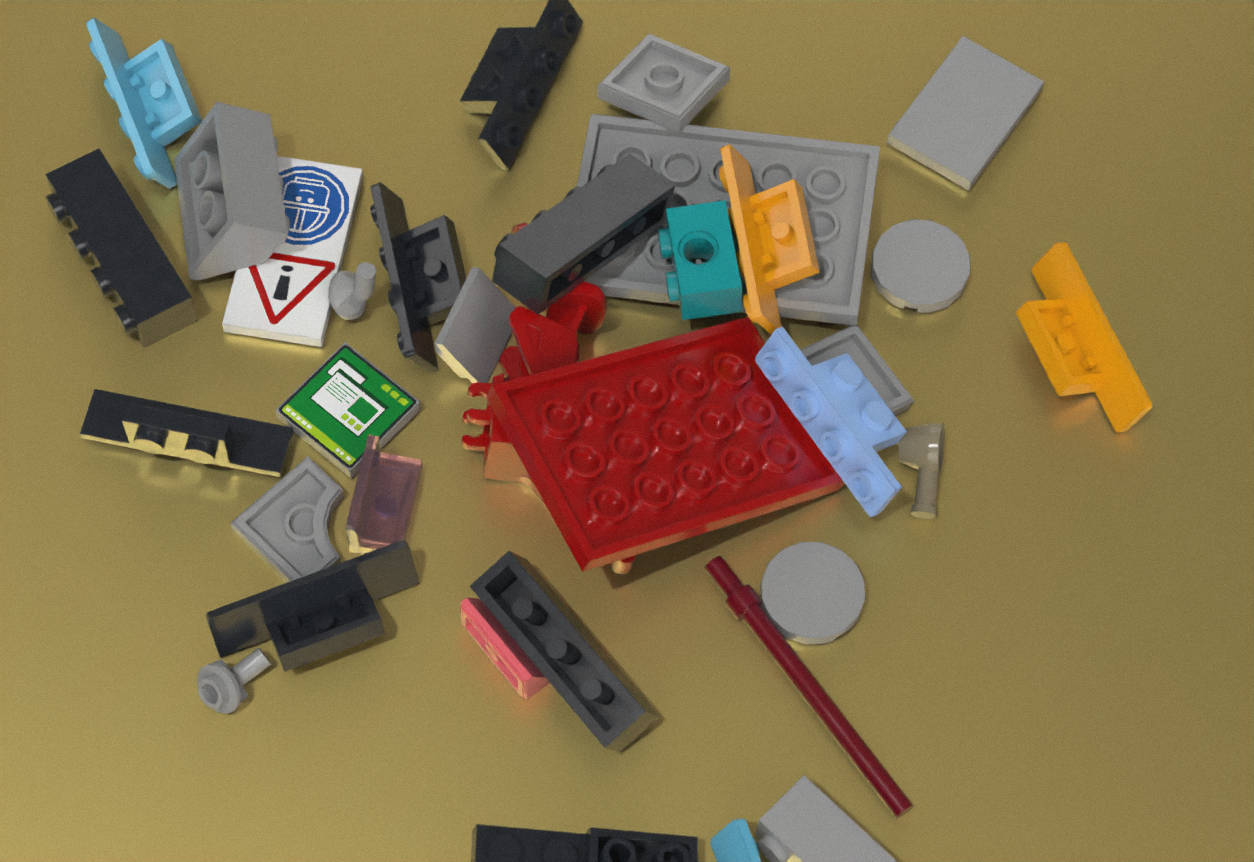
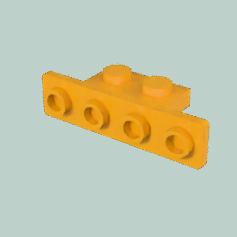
[719,144,820,335]
[1015,242,1152,433]

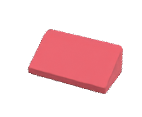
[460,598,550,700]

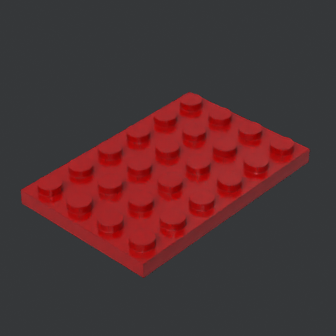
[486,317,844,572]

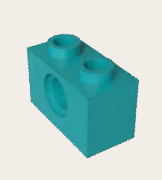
[658,200,742,320]

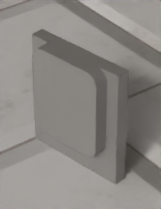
[434,268,515,383]

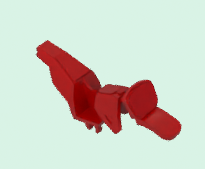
[461,223,636,574]

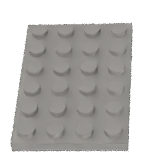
[577,114,880,326]

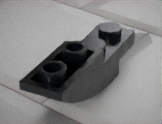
[471,824,698,862]

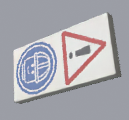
[222,156,363,347]

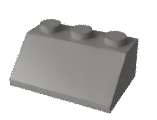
[174,102,290,280]

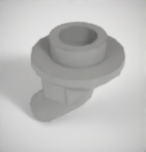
[328,262,377,320]
[197,648,272,714]

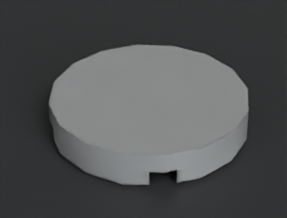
[871,219,970,313]
[760,542,865,644]

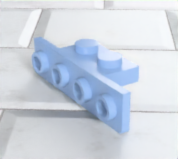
[755,327,907,517]

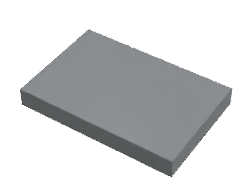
[887,36,1044,191]

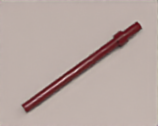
[704,556,913,819]

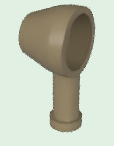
[898,422,945,519]

